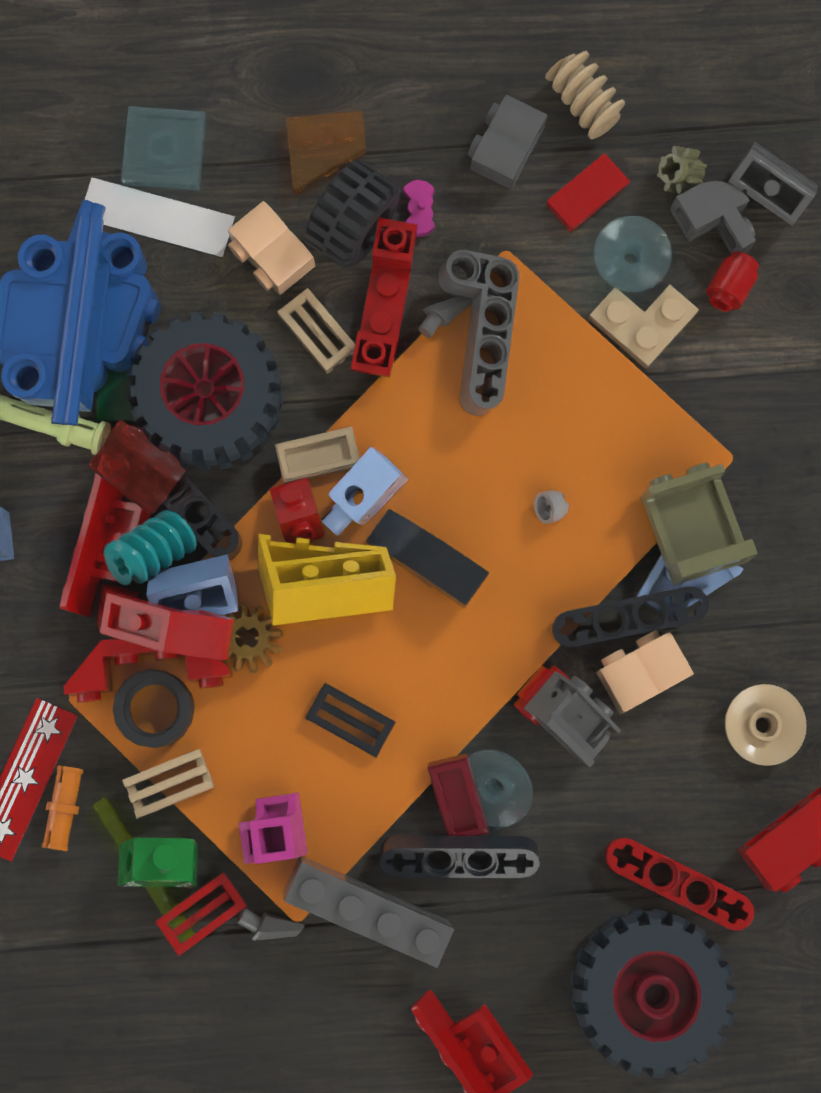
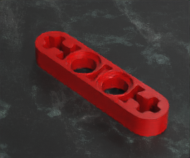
[604,837,754,931]

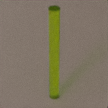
[92,797,195,943]

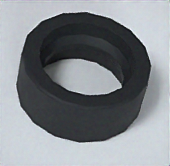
[113,669,195,748]

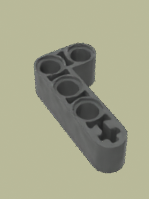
[437,250,519,416]

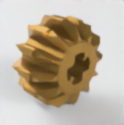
[221,604,283,673]

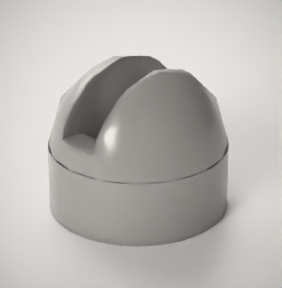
[534,490,569,524]

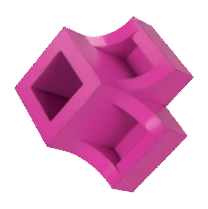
[239,793,308,864]

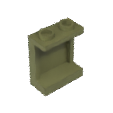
[640,463,758,586]

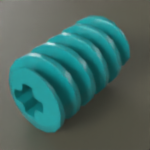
[104,511,197,586]

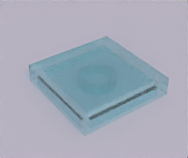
[121,106,207,191]

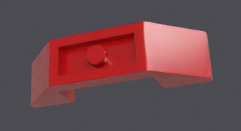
[351,218,418,378]
[97,584,234,660]
[63,639,233,703]

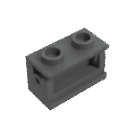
[524,671,621,767]

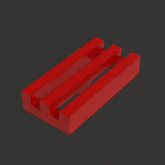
[155,872,247,956]

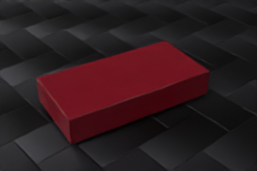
[427,753,489,836]

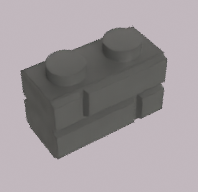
[728,142,818,226]

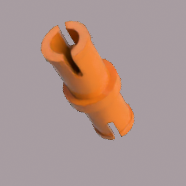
[41,766,83,851]

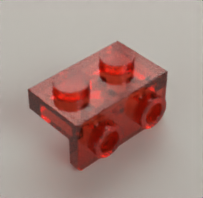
[89,420,186,515]

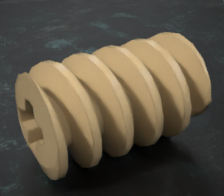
[545,51,625,139]

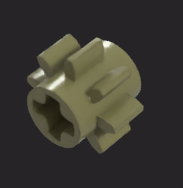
[657,146,707,194]

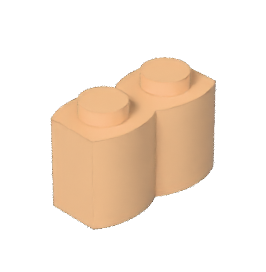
[228,201,315,295]
[596,630,694,714]

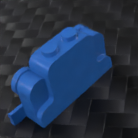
[67,200,161,392]
[0,216,111,426]

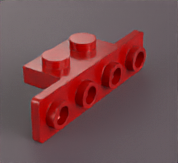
[60,455,152,617]
[411,990,533,1093]

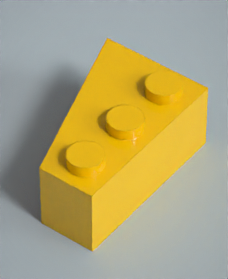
[258,534,396,625]

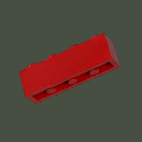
[737,786,821,893]

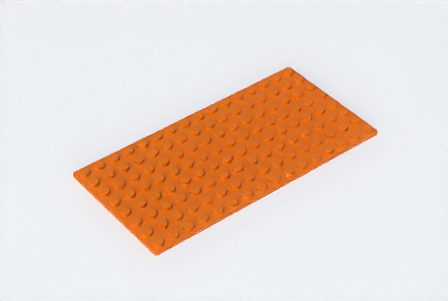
[69,251,733,922]

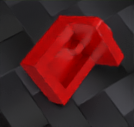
[269,477,325,544]

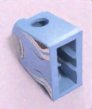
[321,447,409,536]

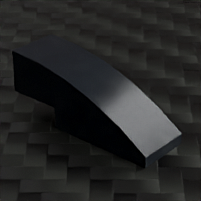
[366,509,489,609]

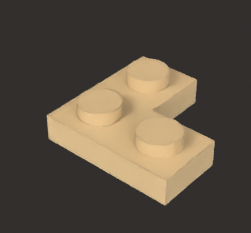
[588,285,699,369]

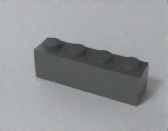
[283,856,454,968]

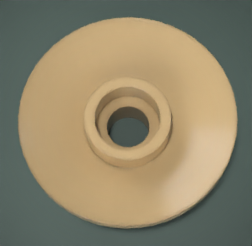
[725,684,806,766]

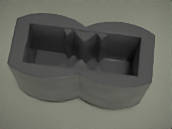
[467,94,548,190]

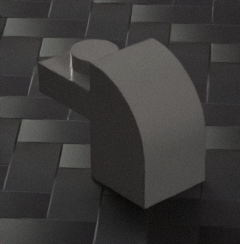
[670,181,756,254]

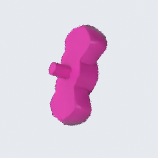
[402,179,435,238]

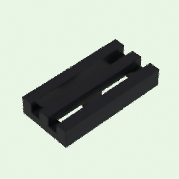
[305,683,396,758]

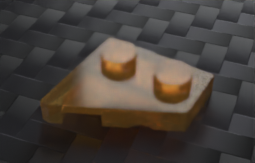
[286,111,366,194]

